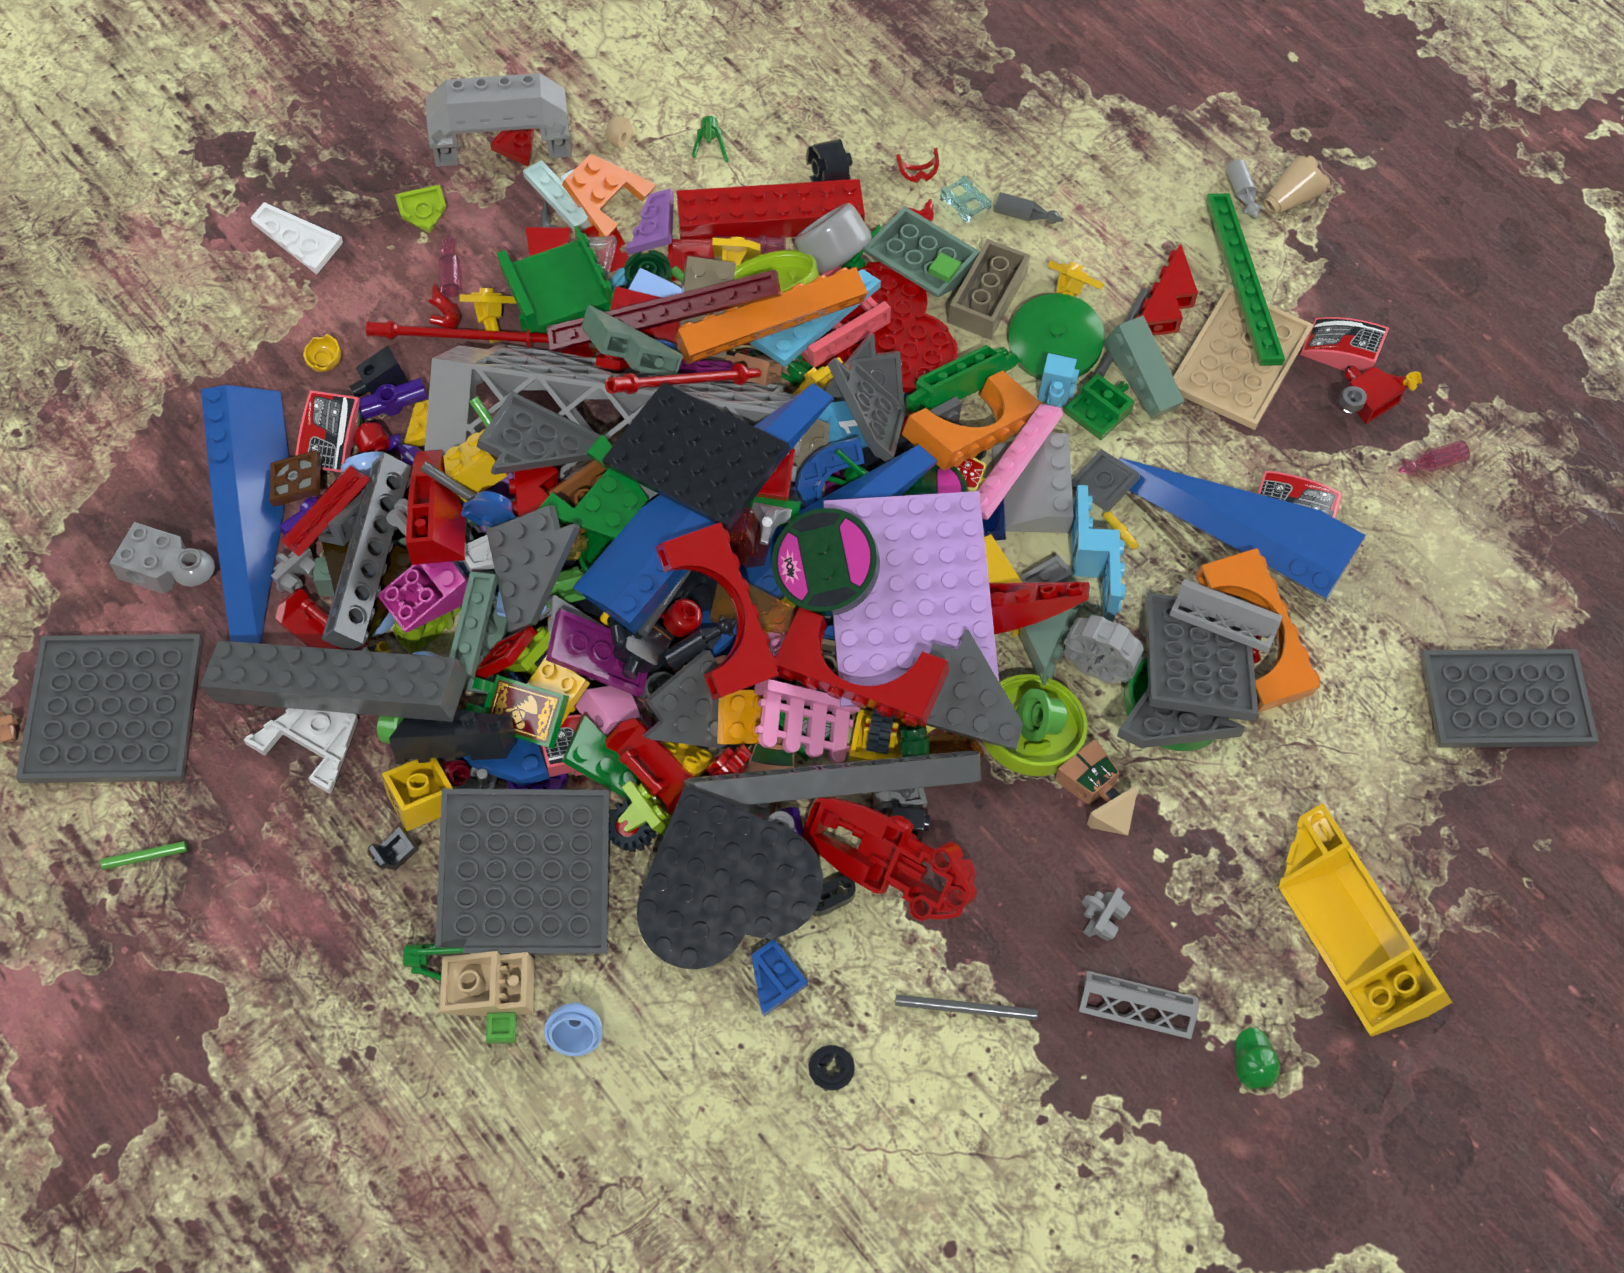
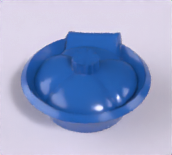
[461,491,516,528]

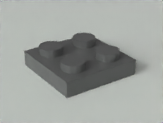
[1072,449,1140,512]

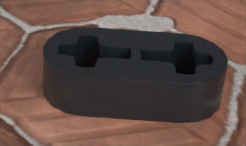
[813,876,856,917]

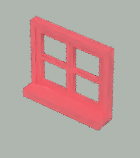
[801,266,891,368]

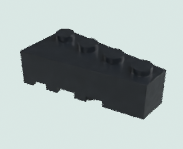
[389,710,517,764]

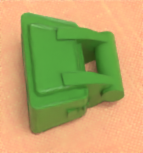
[546,566,586,608]

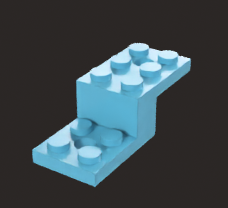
[1071,485,1125,622]

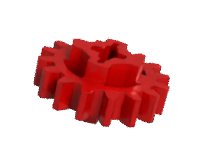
[706,743,752,776]

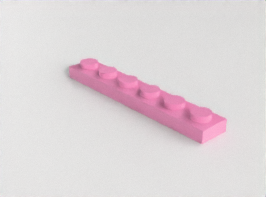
[977,404,1063,520]

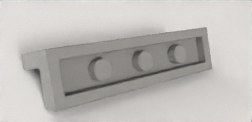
[1169,579,1283,653]
[1079,971,1199,1039]

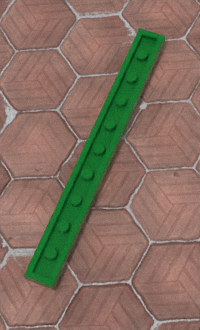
[1206,193,1285,366]

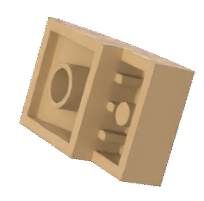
[440,951,535,1016]

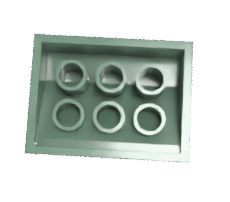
[863,206,980,298]

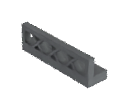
[318,491,383,546]

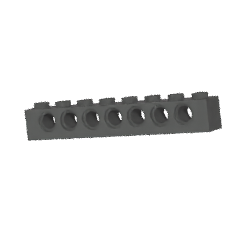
[322,453,412,650]

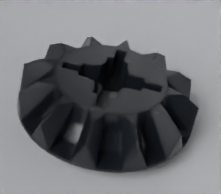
[809,1045,855,1092]

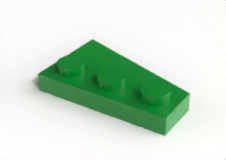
[562,715,641,801]

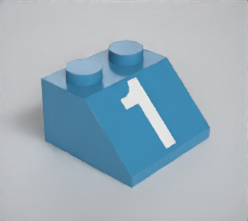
[818,401,868,448]

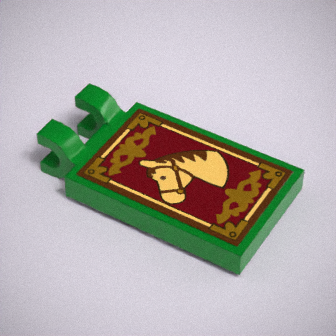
[465,675,569,749]

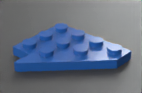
[457,703,549,786]

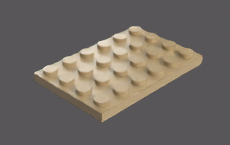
[1173,287,1314,430]

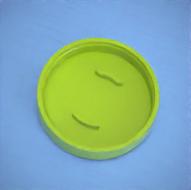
[734,250,820,308]
[983,674,1088,776]

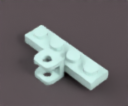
[523,160,591,231]

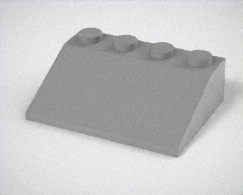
[992,433,1074,533]

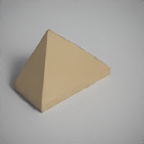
[1087,787,1138,836]

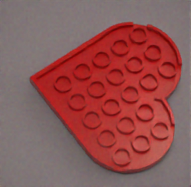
[803,262,958,394]

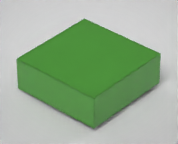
[928,253,961,283]
[486,1012,517,1044]

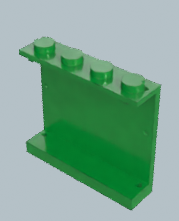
[496,225,613,333]

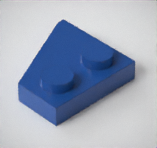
[751,939,808,1017]

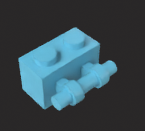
[1038,353,1079,407]

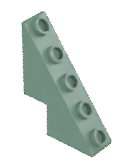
[581,305,683,376]
[1020,602,1084,685]

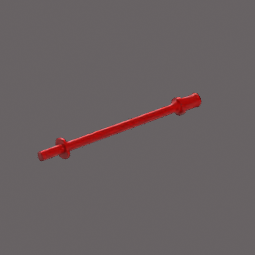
[365,321,549,348]
[605,363,761,394]

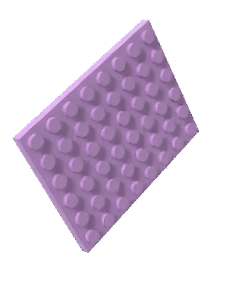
[823,491,999,708]

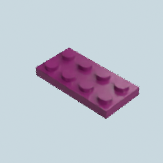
[546,609,648,697]

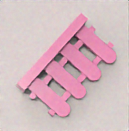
[754,679,860,763]

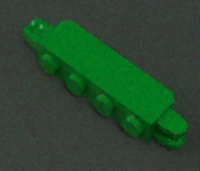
[906,345,1019,413]

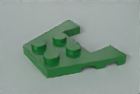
[537,435,648,541]

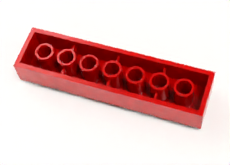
[676,179,865,240]

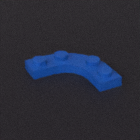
[795,437,865,510]

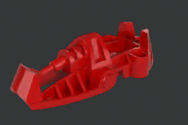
[802,797,977,921]

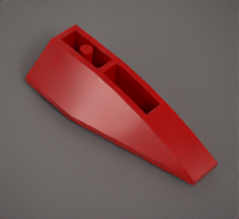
[406,449,466,565]
[989,582,1090,635]

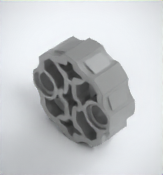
[1063,615,1144,684]

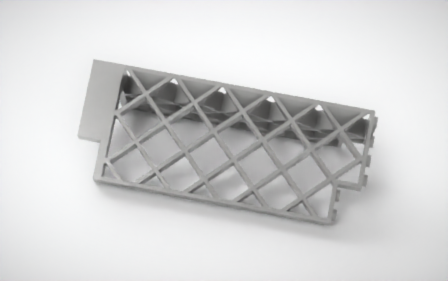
[425,343,801,550]

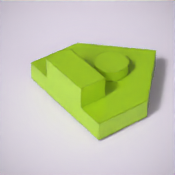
[395,184,446,234]

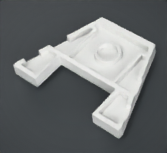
[244,708,358,794]

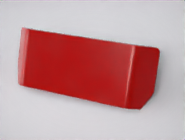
[275,588,369,650]
[605,718,694,816]

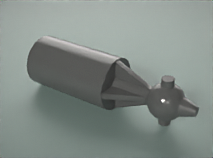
[995,192,1064,224]

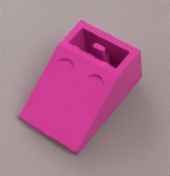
[378,561,468,633]

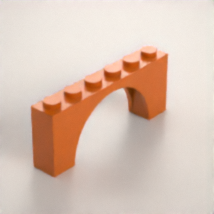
[902,370,1042,471]
[1195,548,1320,713]

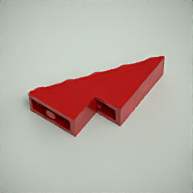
[1136,244,1198,336]
[509,466,558,518]

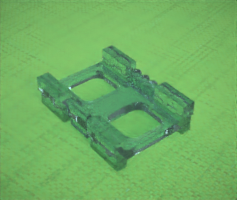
[940,175,991,223]

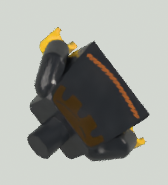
[600,612,674,679]

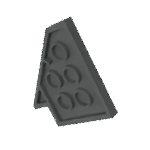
[643,650,752,750]
[1117,688,1245,748]

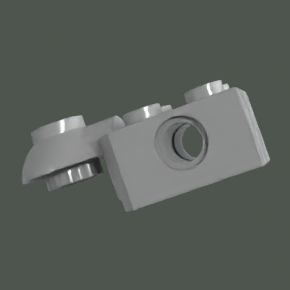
[110,522,215,594]

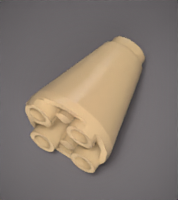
[1263,155,1330,214]

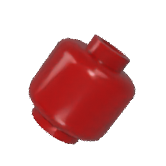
[354,422,390,454]
[663,599,703,637]

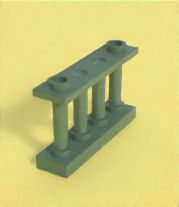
[449,571,508,694]

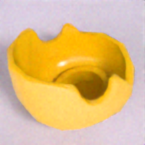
[303,334,341,372]

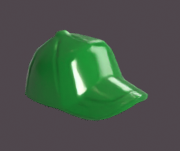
[1235,1028,1280,1089]

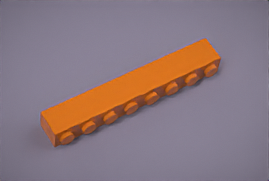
[675,267,868,365]

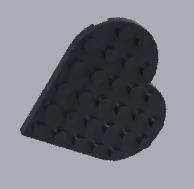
[637,786,823,969]

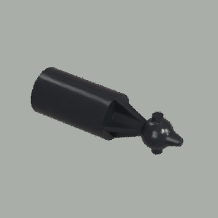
[664,616,737,672]

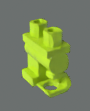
[393,607,461,655]

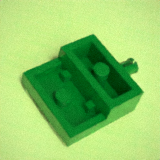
[1064,373,1135,440]

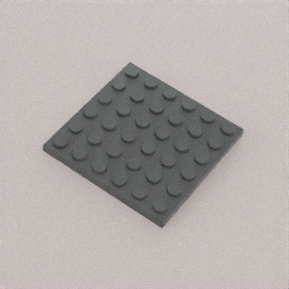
[16,634,203,783]
[435,789,609,956]

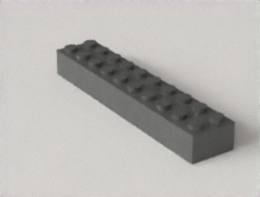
[200,641,468,722]

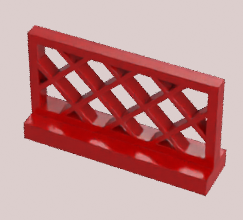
[280,465,370,557]

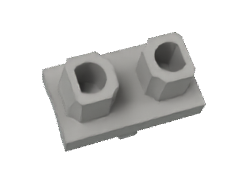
[271,548,315,593]
[1082,888,1131,941]

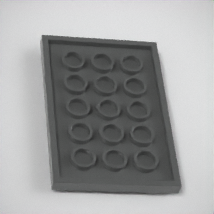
[1145,592,1258,722]
[1421,649,1599,748]

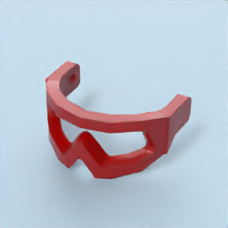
[896,148,940,183]

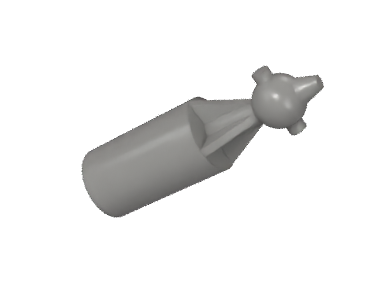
[1226,159,1263,219]

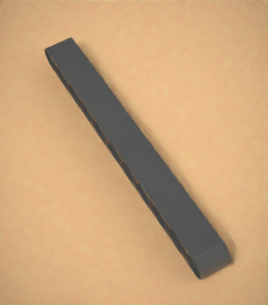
[684,751,981,806]

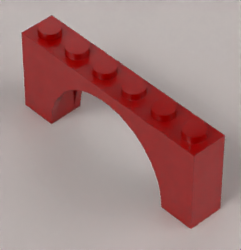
[655,522,779,700]
[776,608,949,727]

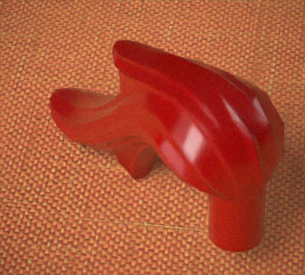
[429,284,460,329]

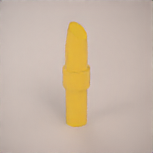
[1102,511,1139,549]

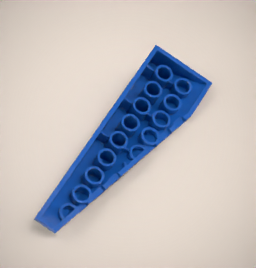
[1118,458,1366,601]

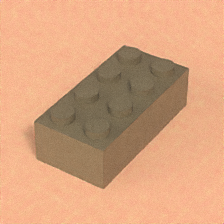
[948,239,1030,340]
[676,256,736,361]

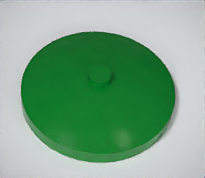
[1008,293,1104,380]

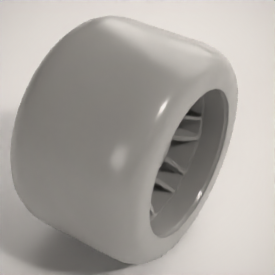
[794,203,872,275]

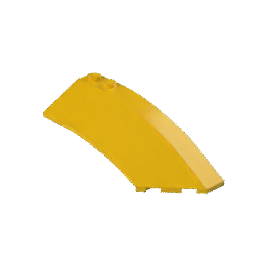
[1278,803,1452,1037]

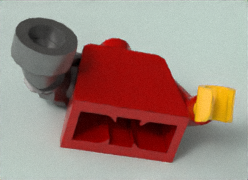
[1339,366,1422,424]

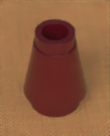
[437,757,470,786]

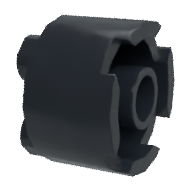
[806,139,853,182]

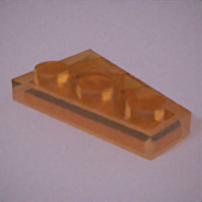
[710,583,794,635]

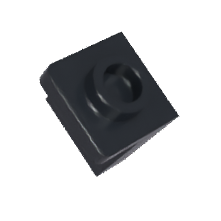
[368,827,419,870]

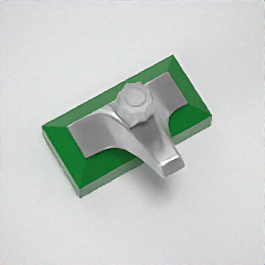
[745,496,801,545]

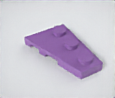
[625,189,674,255]

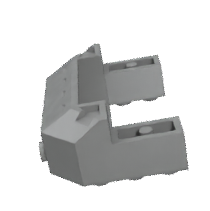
[426,73,572,167]

